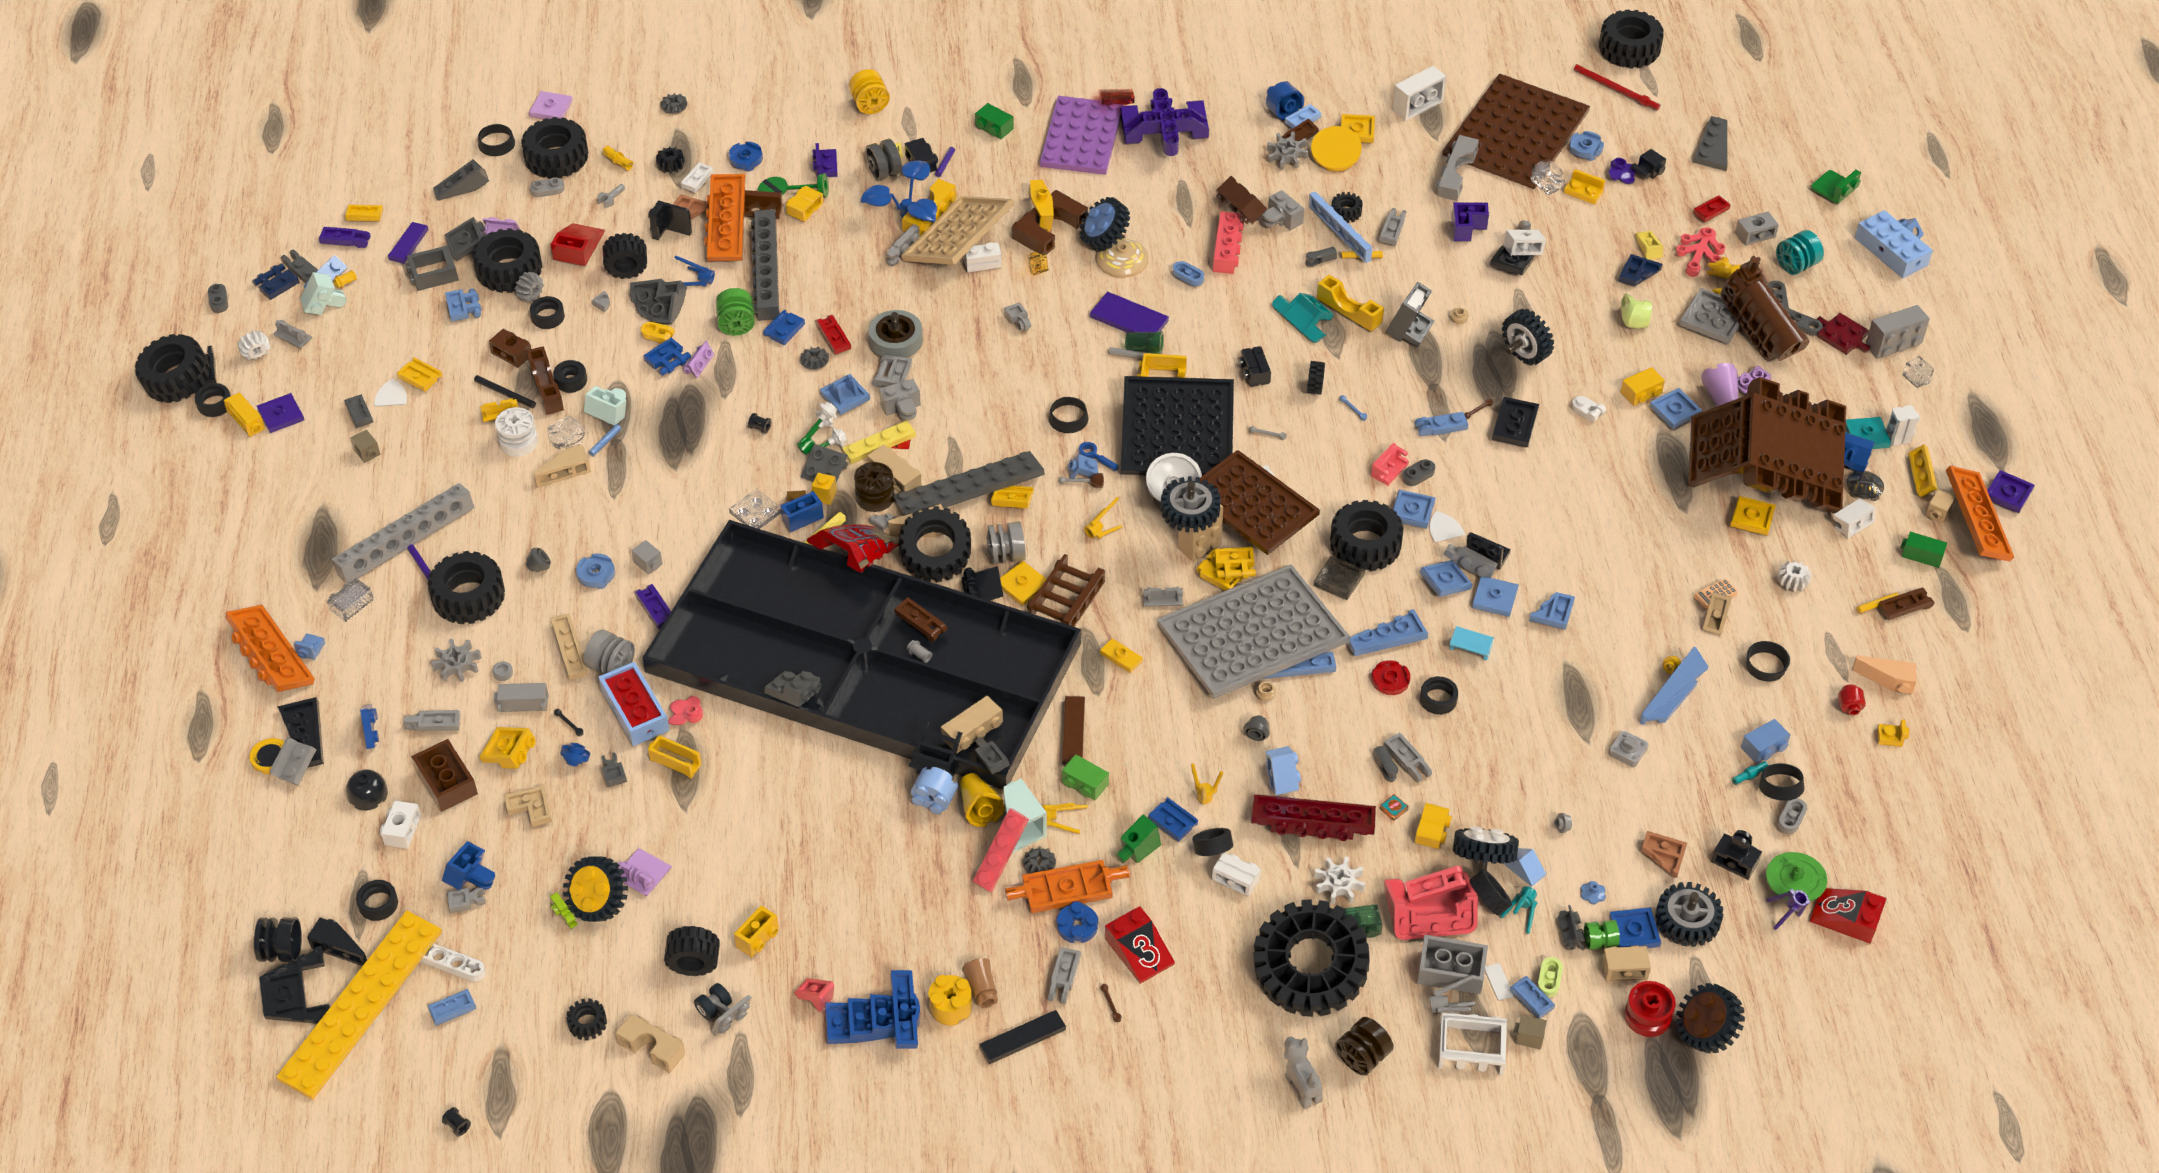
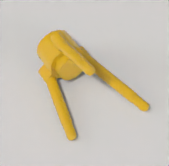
[1084,497,1123,539]
[1191,763,1223,804]
[1041,803,1088,834]

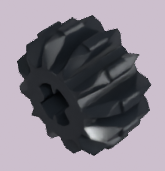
[656,146,685,174]

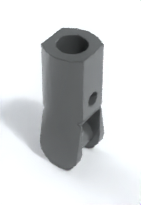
[1306,247,1337,267]
[1373,746,1398,782]

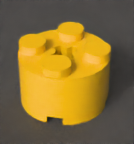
[928,975,972,1025]

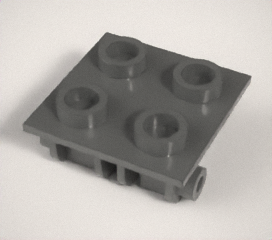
[801,444,848,483]

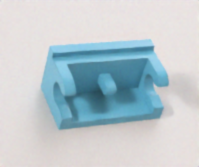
[1449,626,1494,660]

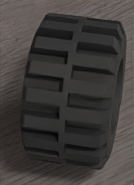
[603,233,647,279]
[664,926,720,976]

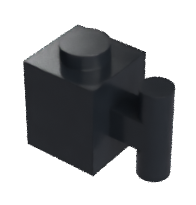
[1631,149,1666,179]

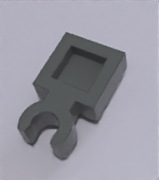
[601,752,627,787]

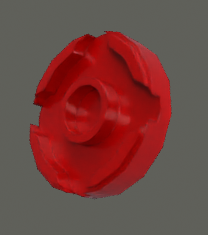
[1371,660,1411,695]

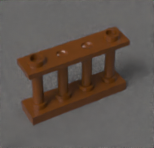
[1027,554,1105,627]

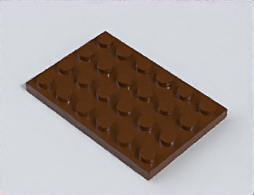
[1200,450,1320,555]

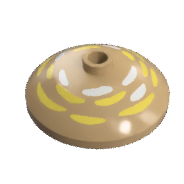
[1096,238,1148,278]

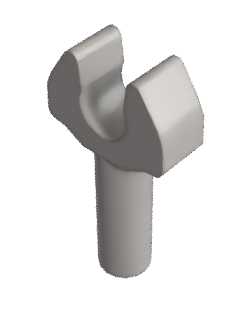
[597,184,625,208]

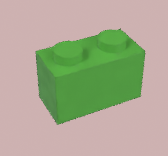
[1062,754,1109,800]

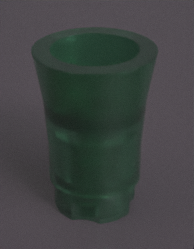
[1125,331,1164,354]

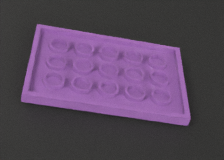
[1040,96,1123,175]

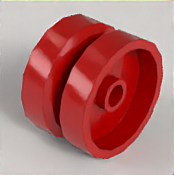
[1624,981,1676,1037]

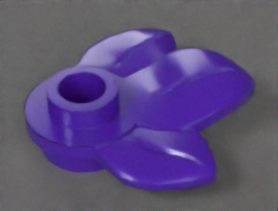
[1609,157,1638,184]

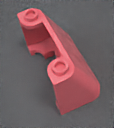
[1384,872,1478,940]

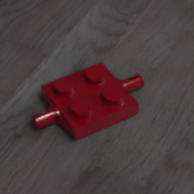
[1817,312,1870,355]

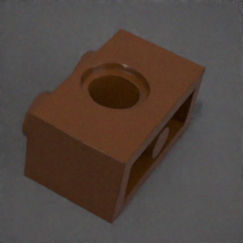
[489,328,531,368]

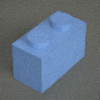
[1741,719,1790,764]

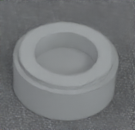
[493,662,513,681]

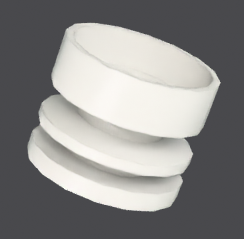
[495,407,538,457]

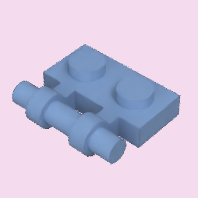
[445,288,482,322]

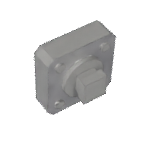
[1609,731,1649,767]

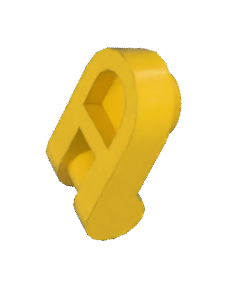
[641,322,675,344]

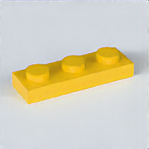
[1908,444,1937,498]

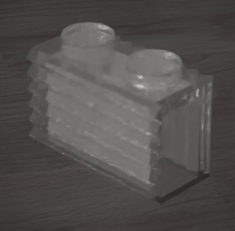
[327,578,374,622]

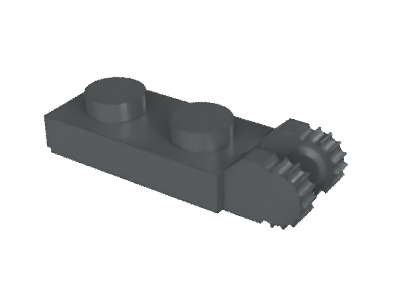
[280,249,318,284]

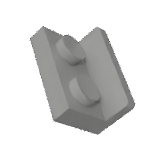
[270,737,316,786]

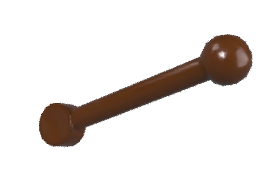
[1464,399,1493,419]
[1100,984,1122,1022]

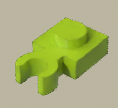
[550,892,578,929]

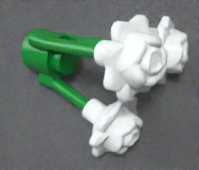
[796,402,847,455]

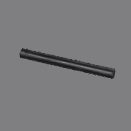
[474,375,536,408]

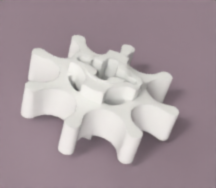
[1314,857,1365,904]

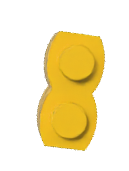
[786,186,823,221]
[1415,803,1452,849]

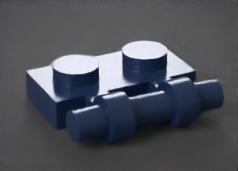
[252,263,299,300]

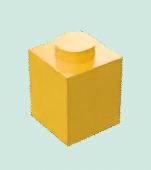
[811,473,837,505]

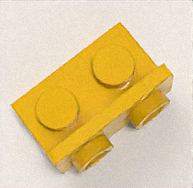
[1564,169,1605,205]

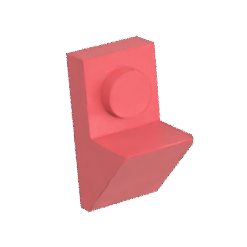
[794,978,834,1012]

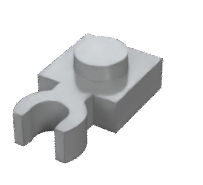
[447,888,486,913]

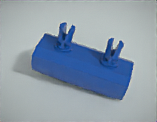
[1844,432,1875,473]

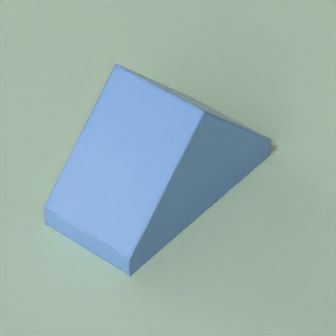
[1504,848,1546,887]

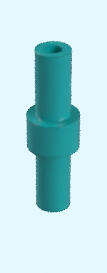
[1732,761,1769,785]

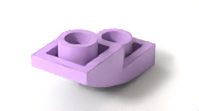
[1738,365,1771,395]

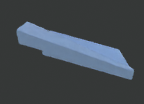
[1640,646,1709,725]

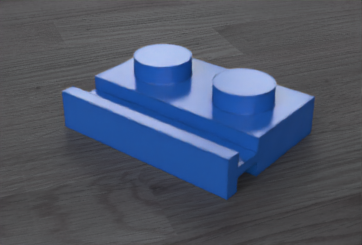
[763,310,805,346]
[1148,797,1198,842]

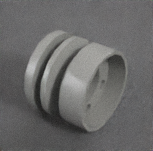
[986,521,1026,564]
[583,629,635,674]

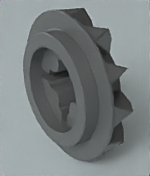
[661,93,688,113]
[800,346,829,369]
[1023,846,1056,873]

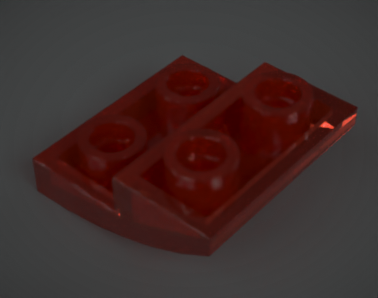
[1098,89,1135,105]

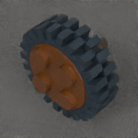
[1676,983,1745,1054]

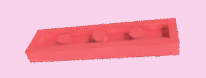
[973,809,1029,892]

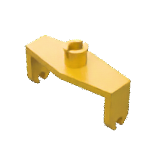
[1028,179,1054,231]

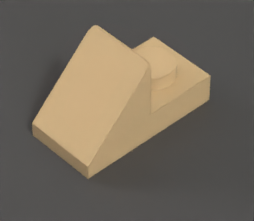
[1703,592,1732,635]

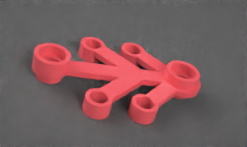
[1676,227,1726,277]

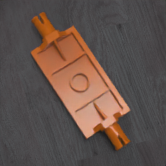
[1005,860,1130,913]

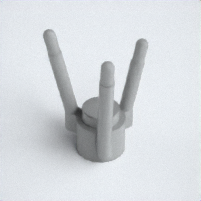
[1430,975,1475,1013]

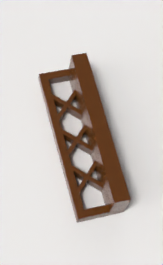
[744,190,783,219]

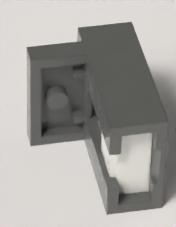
[1385,281,1435,347]

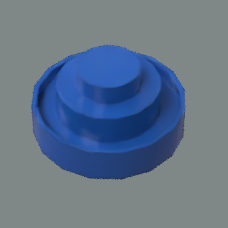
[560,743,591,766]

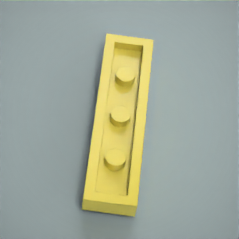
[842,421,916,464]

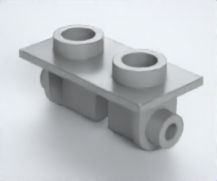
[273,320,312,348]
[1143,586,1183,607]

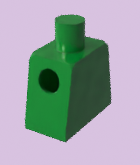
[1115,814,1161,863]

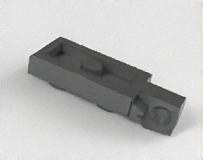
[975,737,1010,774]

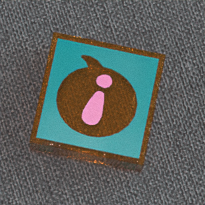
[1379,794,1409,821]

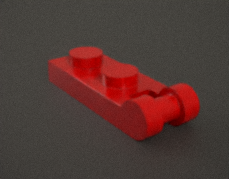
[815,314,851,355]

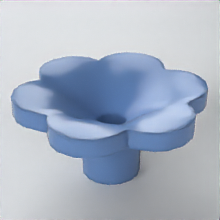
[1581,881,1606,905]

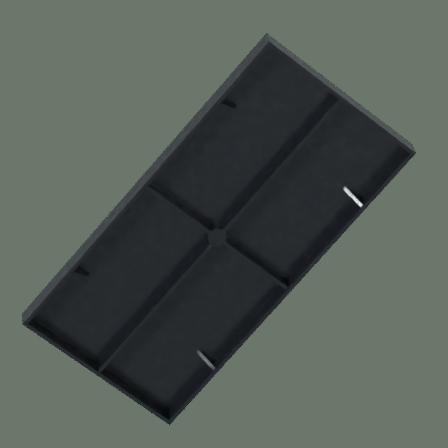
[642,520,1081,789]

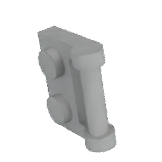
[872,355,913,387]

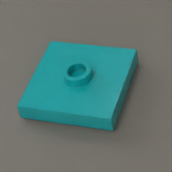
[1846,417,1891,449]

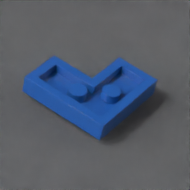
[360,704,379,749]

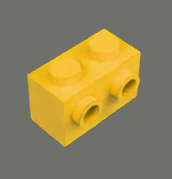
[734,905,779,958]

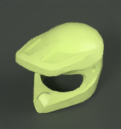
[1621,293,1652,329]

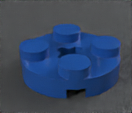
[729,141,763,171]
[1056,901,1098,943]

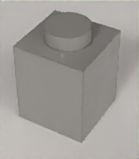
[631,540,663,574]

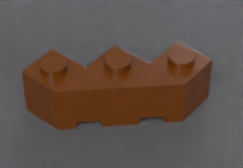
[1216,176,1268,225]

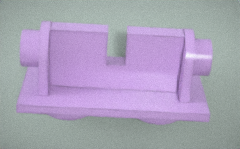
[482,217,520,235]
[683,341,714,378]

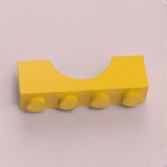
[902,178,957,236]
[1317,274,1384,332]

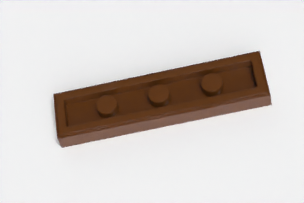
[1062,696,1085,764]

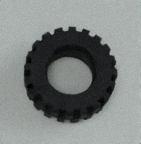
[1599,9,1664,69]
[521,117,589,179]
[472,228,542,293]
[135,334,210,403]
[1330,500,1404,572]
[898,506,971,583]
[428,551,505,624]

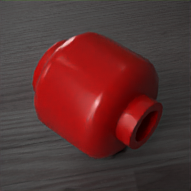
[1838,684,1866,715]

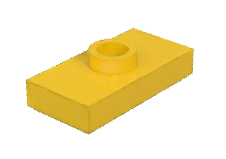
[345,204,383,221]
[1100,638,1143,673]

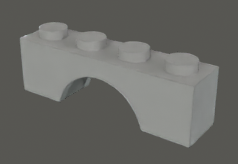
[1436,135,1479,201]

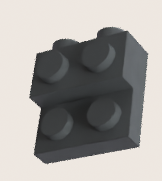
[445,217,488,261]
[764,671,821,707]

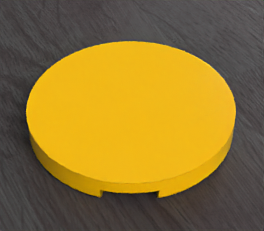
[1311,126,1362,172]

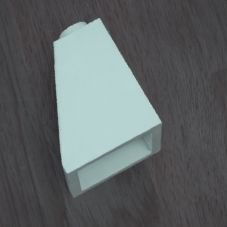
[1004,779,1047,854]

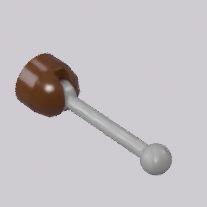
[1059,473,1104,488]

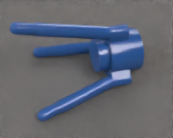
[674,256,715,287]

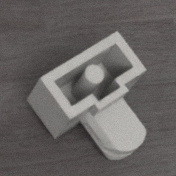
[1262,190,1304,231]
[879,379,921,420]

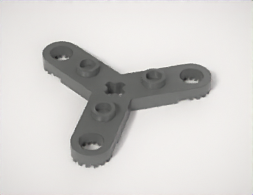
[1742,281,1823,336]

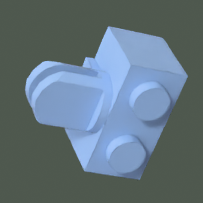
[1265,746,1301,795]

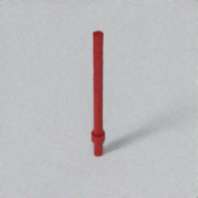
[1574,64,1661,111]

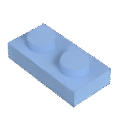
[1285,104,1321,129]

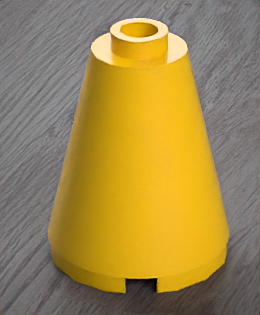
[960,773,1005,827]

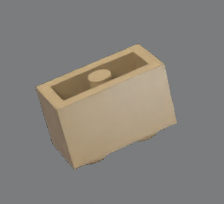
[1602,945,1651,981]

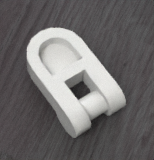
[1572,396,1606,422]

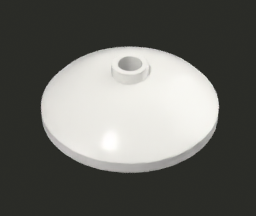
[1146,453,1202,502]

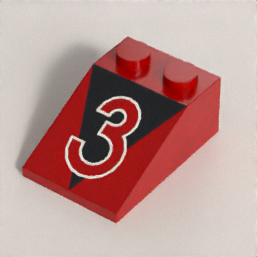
[1809,888,1887,944]
[1105,906,1175,984]

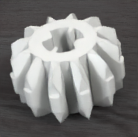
[237,330,270,360]
[1777,560,1811,592]

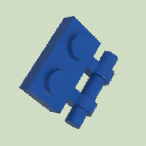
[643,338,691,376]

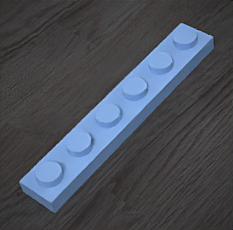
[1309,192,1373,263]

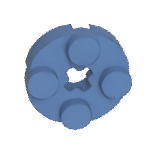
[1569,131,1604,161]
[576,554,615,589]

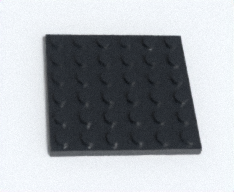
[1121,376,1234,476]

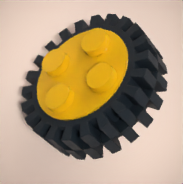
[563,856,628,922]

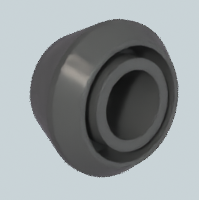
[526,548,551,572]
[1243,715,1270,741]

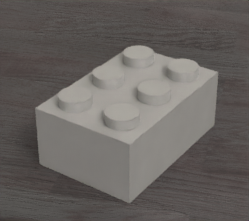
[1865,305,1930,359]
[1417,935,1488,994]

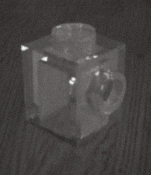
[1902,356,1934,388]

